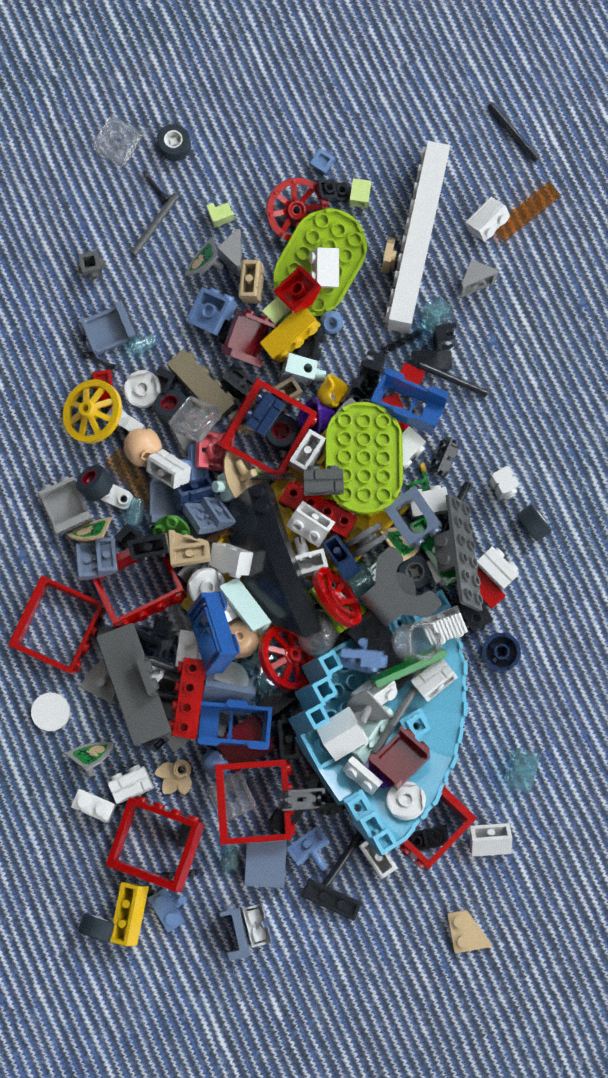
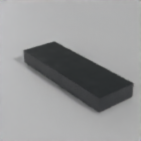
[300,878,362,921]

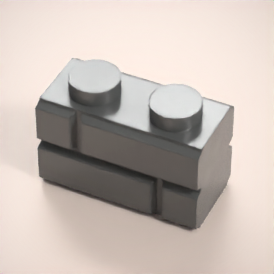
[303,465,344,496]

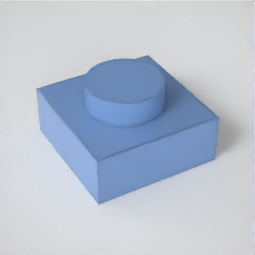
[310,148,335,175]

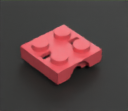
[195,429,234,472]

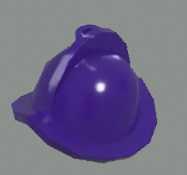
[299,396,334,435]

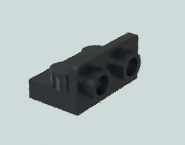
[294,326,325,361]

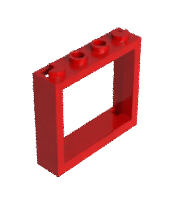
[218,378,318,479]
[92,548,187,629]
[8,575,107,675]
[215,759,295,845]
[399,786,477,872]
[106,795,205,892]

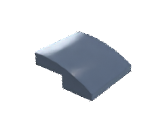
[182,497,236,534]
[76,537,118,581]

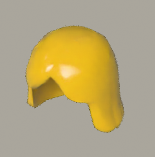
[316,374,349,408]

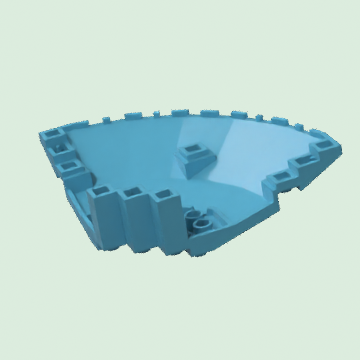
[288,589,468,856]

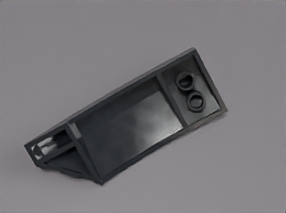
[226,481,322,638]

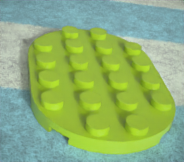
[273,208,367,317]
[325,402,403,515]

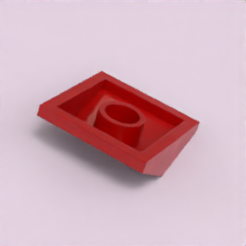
[273,265,322,314]

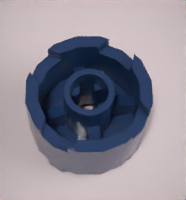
[480,633,521,673]

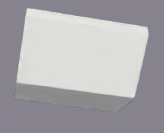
[317,707,369,761]

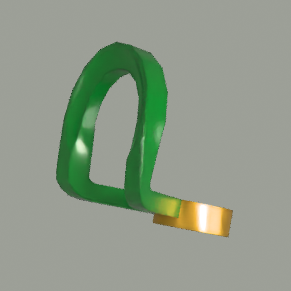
[406,462,429,491]

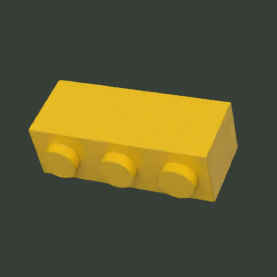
[260,308,321,363]
[110,882,149,946]

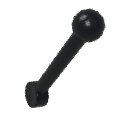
[142,170,169,202]
[83,352,119,371]

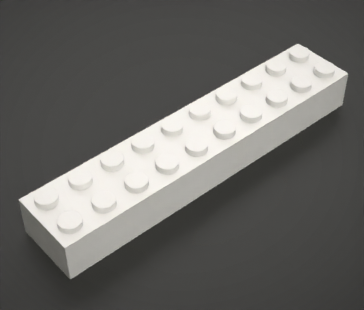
[385,141,450,334]

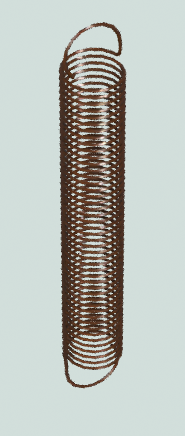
[204,527,235,545]

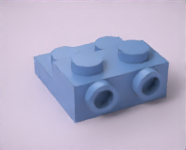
[186,287,238,336]
[341,648,388,672]

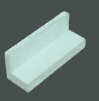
[219,578,271,635]
[351,705,394,765]

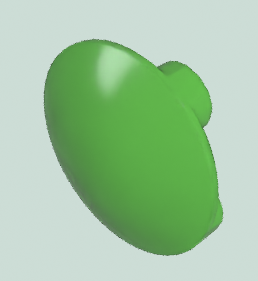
[153,515,191,535]

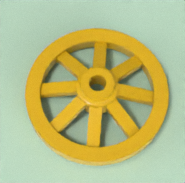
[63,379,122,444]

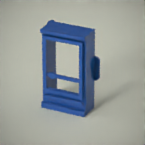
[370,368,449,436]
[187,591,240,674]
[198,699,272,750]

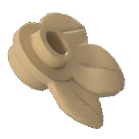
[155,760,192,795]

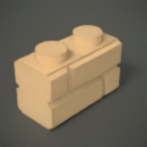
[238,260,265,304]

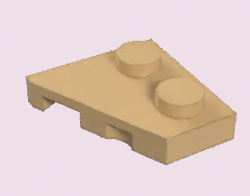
[382,237,397,273]
[169,530,211,567]
[447,910,492,953]

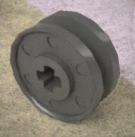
[345,523,389,558]

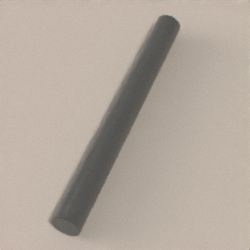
[130,193,179,256]
[371,686,418,755]

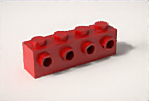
[278,481,358,541]
[169,657,206,739]

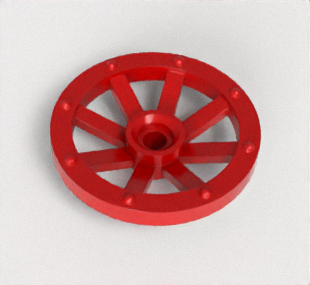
[266,178,329,241]
[313,567,362,628]
[259,626,314,691]

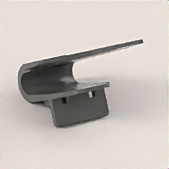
[360,547,441,627]

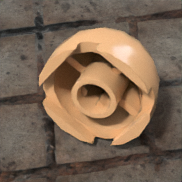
[123,428,162,467]
[229,619,259,658]

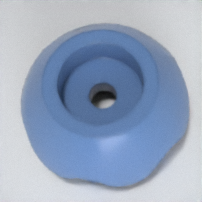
[320,311,343,334]

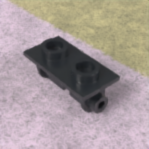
[429,437,459,477]

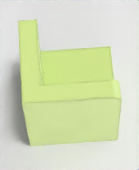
[349,178,371,208]
[206,203,235,228]
[263,296,292,328]

